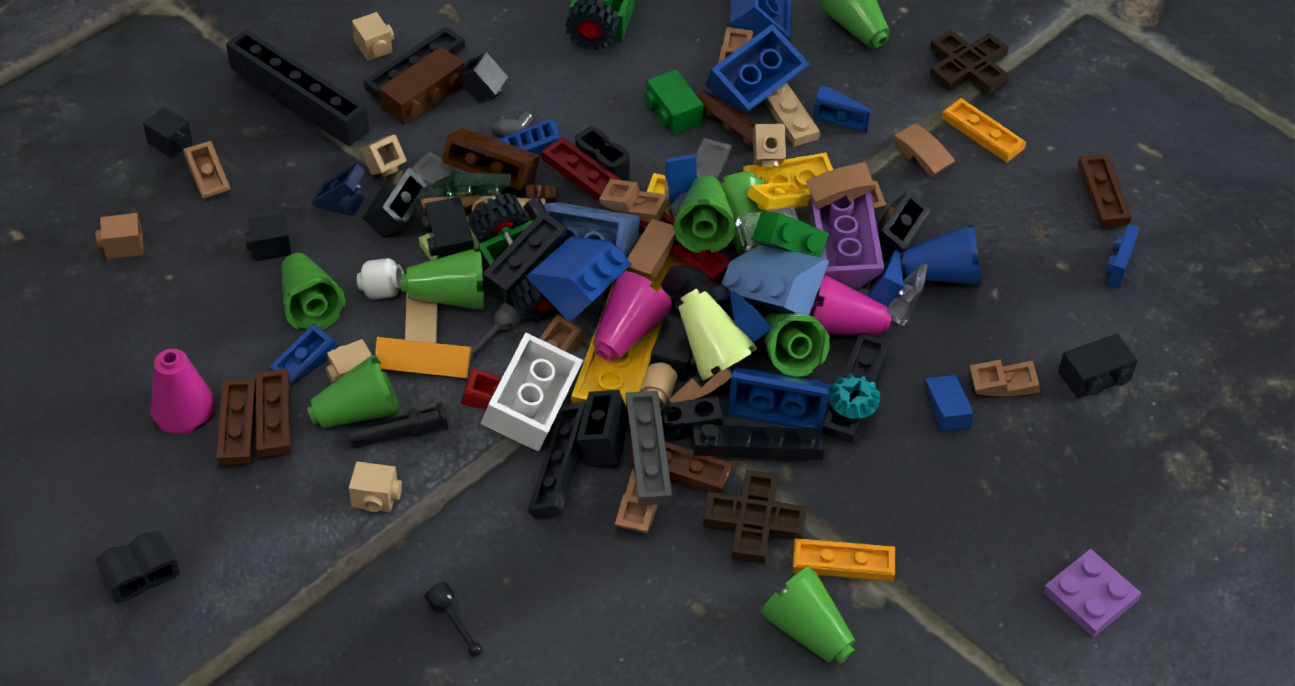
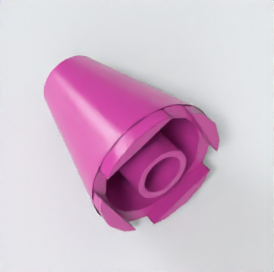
[593,271,672,361]
[809,275,891,336]
[150,349,215,435]

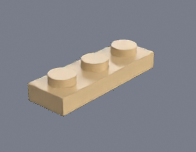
[763,83,820,147]

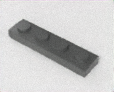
[625,391,672,505]

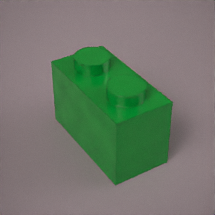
[644,70,703,136]
[752,211,829,258]

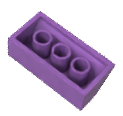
[808,190,884,290]

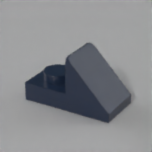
[311,163,365,216]

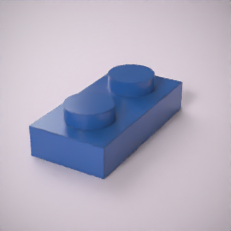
[1105,224,1140,288]

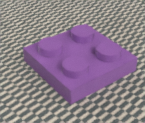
[1043,549,1142,638]

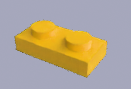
[747,182,811,211]

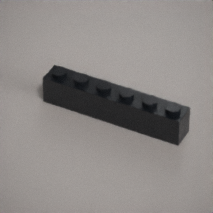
[226,29,370,146]

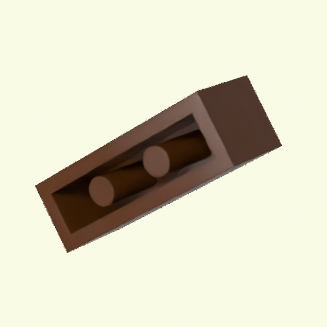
[379,46,465,125]
[442,128,540,190]

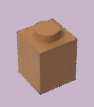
[96,213,143,259]

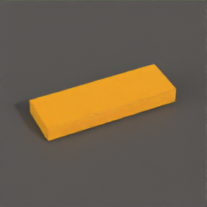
[942,98,1026,163]
[375,337,472,378]
[792,538,895,581]

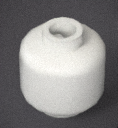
[357,258,404,300]

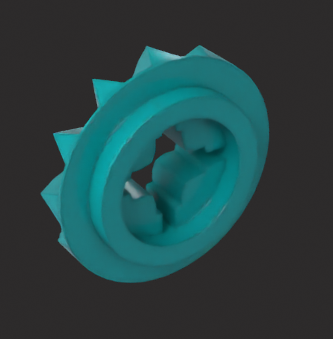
[828,374,880,419]

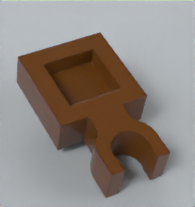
[526,185,557,204]

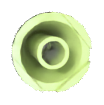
[678,289,757,380]

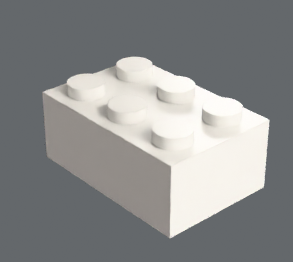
[480,333,583,452]

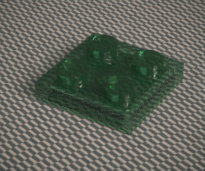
[433,173,511,197]

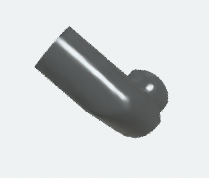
[492,111,533,137]

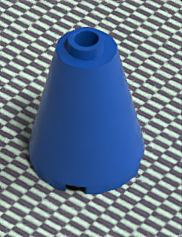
[900,225,981,285]

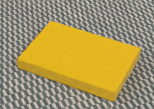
[743,153,833,211]

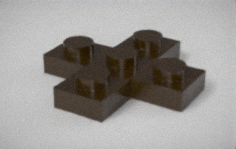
[929,30,1009,94]
[703,470,807,564]

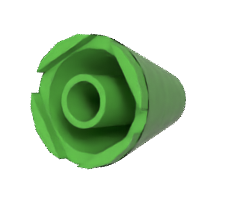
[820,0,890,48]
[721,172,766,256]
[674,175,735,253]
[401,249,484,310]
[281,253,346,330]
[762,312,830,377]
[307,354,401,428]
[760,567,855,664]

